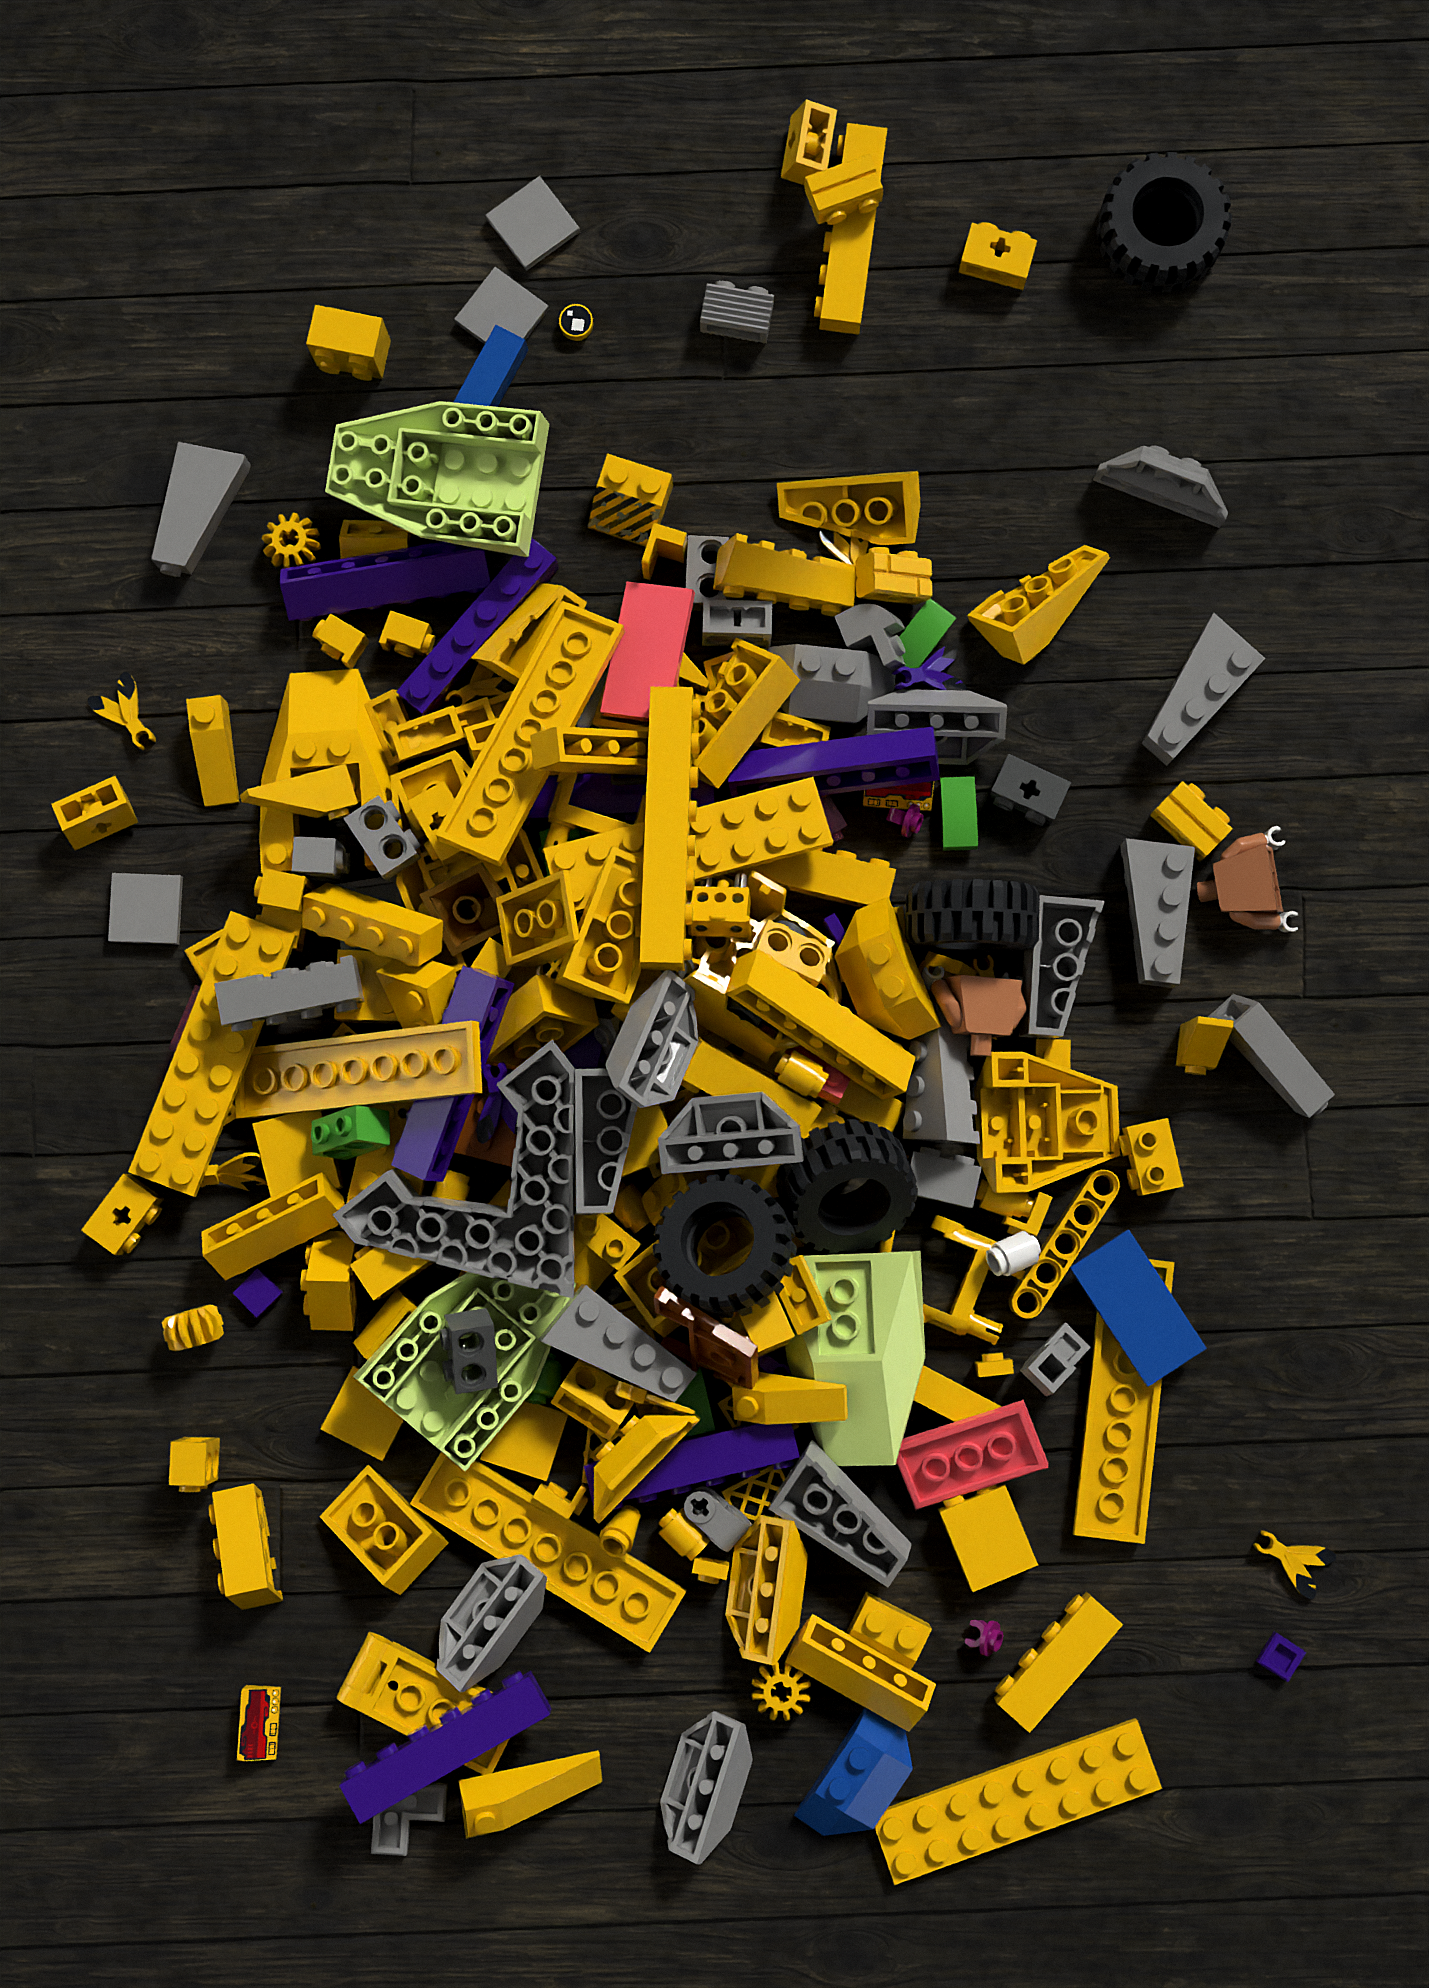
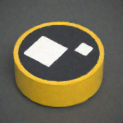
[559,304,593,341]

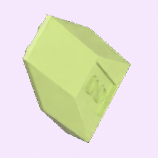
[325,401,549,557]
[779,1251,925,1466]
[353,1272,577,1471]

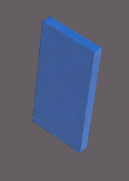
[1069,1229,1207,1387]

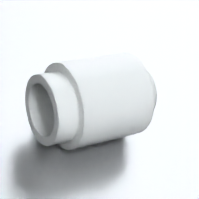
[986,1231,1041,1276]

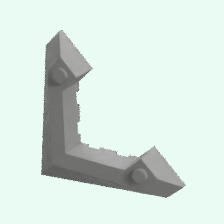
[333,1040,575,1298]

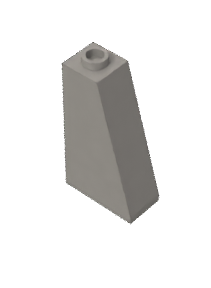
[151,442,251,577]
[1208,994,1335,1118]

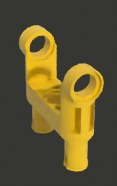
[541,772,646,853]
[923,1215,1025,1345]

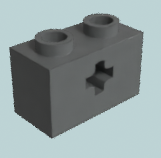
[988,754,1071,826]

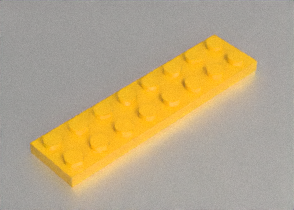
[436,601,625,867]
[543,777,833,914]
[128,911,298,1197]
[235,1020,482,1119]
[1073,1259,1175,1544]
[410,1452,687,1653]
[875,1718,1162,1885]

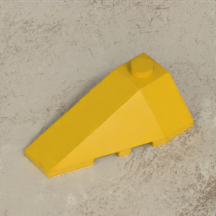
[554,846,644,1005]

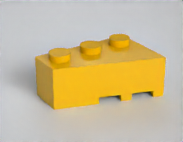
[209,1483,283,1610]

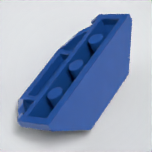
[794,1708,913,1836]

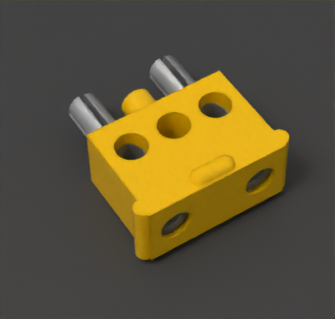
[687,873,752,937]

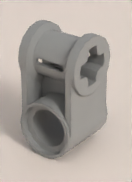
[684,1486,752,1552]

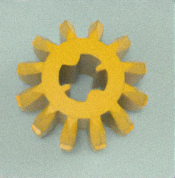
[262,512,321,568]
[162,1304,224,1351]
[751,1662,811,1721]

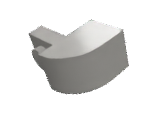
[834,604,906,671]
[1020,1323,1091,1396]

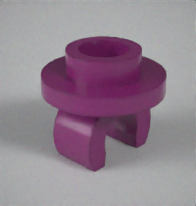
[886,804,924,838]
[965,1620,1003,1656]

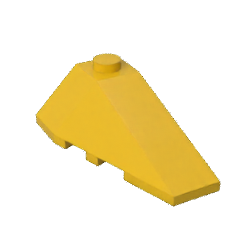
[777,471,920,545]
[967,545,1110,665]
[458,1750,602,1839]

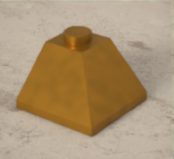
[419,862,504,956]

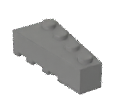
[1142,613,1265,766]
[1120,838,1195,988]
[1019,895,1104,1039]
[214,955,365,1032]
[903,1000,980,1144]
[575,1069,638,1215]
[538,1284,696,1402]
[769,1440,912,1587]

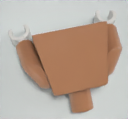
[1197,826,1298,933]
[921,966,1027,1057]

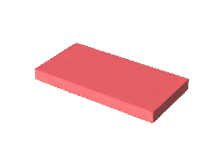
[600,581,695,721]
[897,1400,1049,1510]

